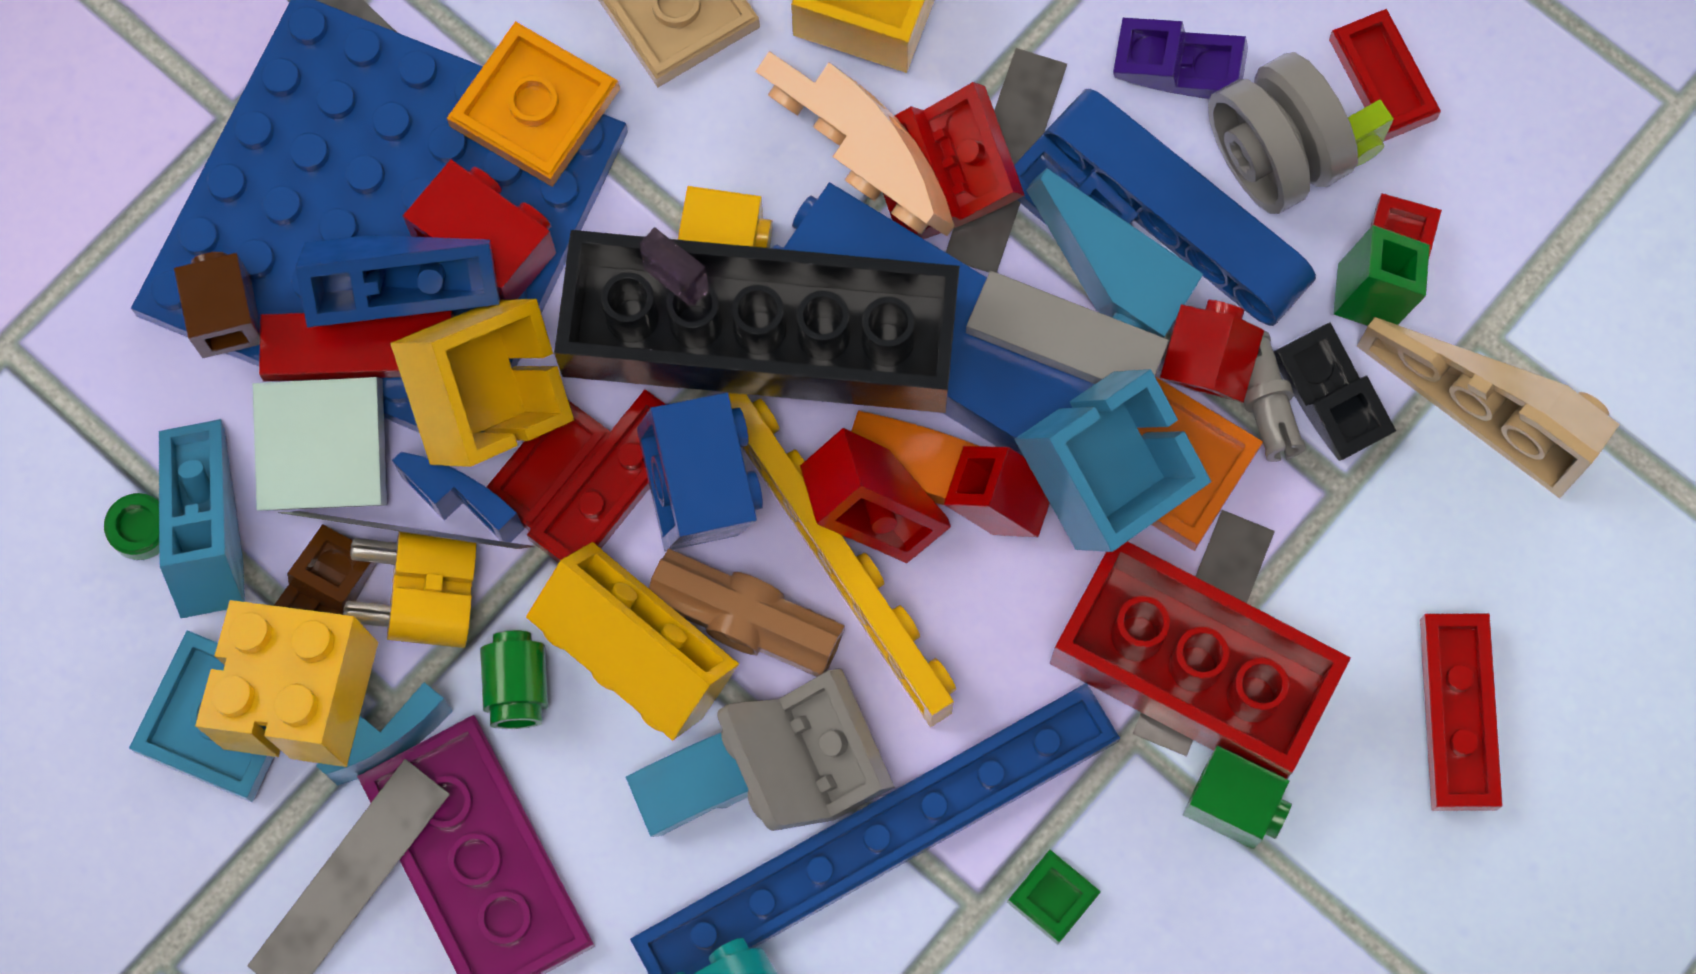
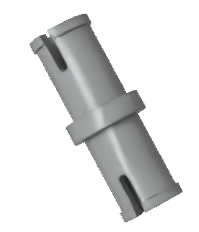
[1244,331,1306,462]

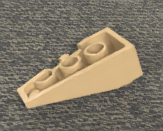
[1357,317,1620,499]

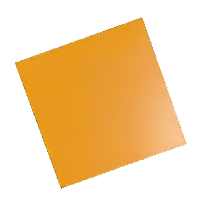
[447,21,620,187]

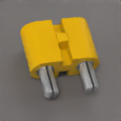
[343,531,477,648]

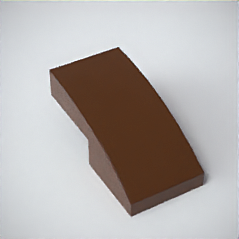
[274,524,376,615]

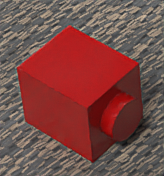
[1160,299,1264,403]
[943,446,1050,538]

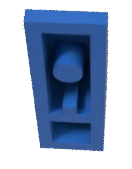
[295,235,500,327]

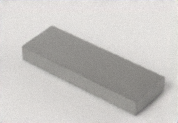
[966,270,1169,384]

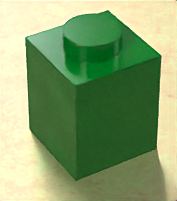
[1333,225,1430,326]
[1182,746,1292,850]

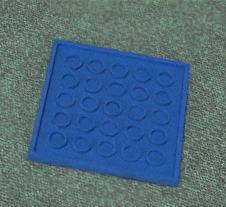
[131,0,628,433]

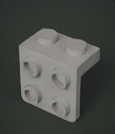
[717,669,895,831]

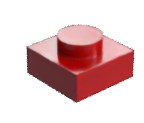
[1370,193,1442,257]

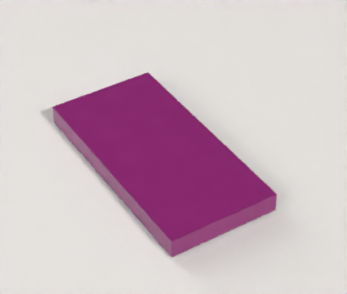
[357,715,596,974]

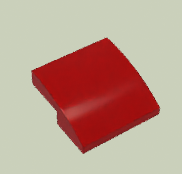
[882,82,1025,239]

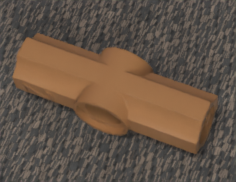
[649,548,845,677]

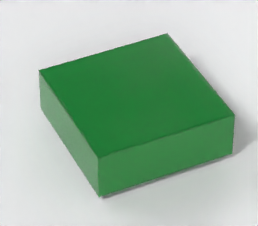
[1007,850,1101,945]

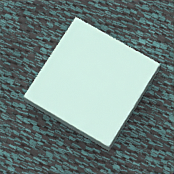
[252,377,387,511]

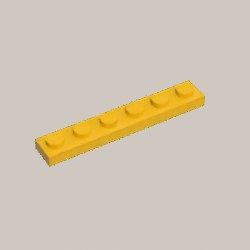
[728,393,957,728]

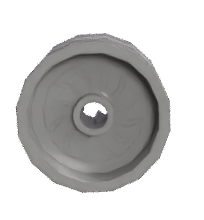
[1208,52,1358,214]

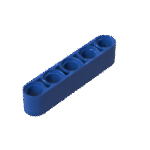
[1043,89,1316,326]

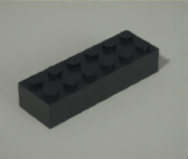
[554,230,960,413]

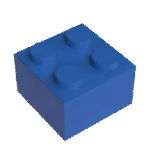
[637,392,763,552]

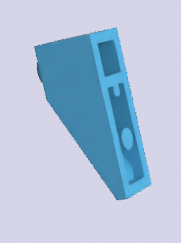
[1026,168,1203,337]
[159,419,245,619]

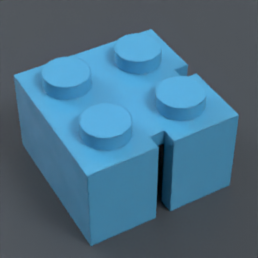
[1014,369,1212,552]

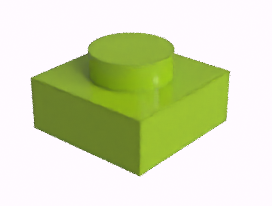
[1348,100,1394,166]

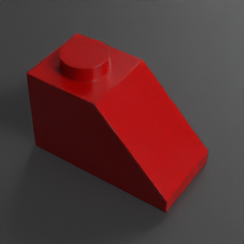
[800,428,951,564]

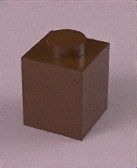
[174,252,260,358]

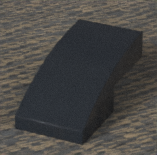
[1273,322,1396,461]

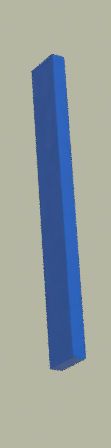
[630,683,1120,974]

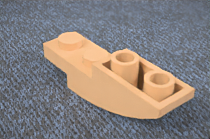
[755,51,954,236]

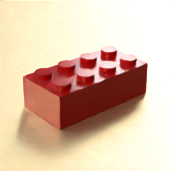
[1049,541,1351,779]

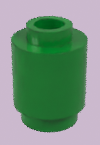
[480,630,548,729]

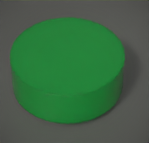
[104,493,159,560]

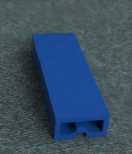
[773,182,1094,456]

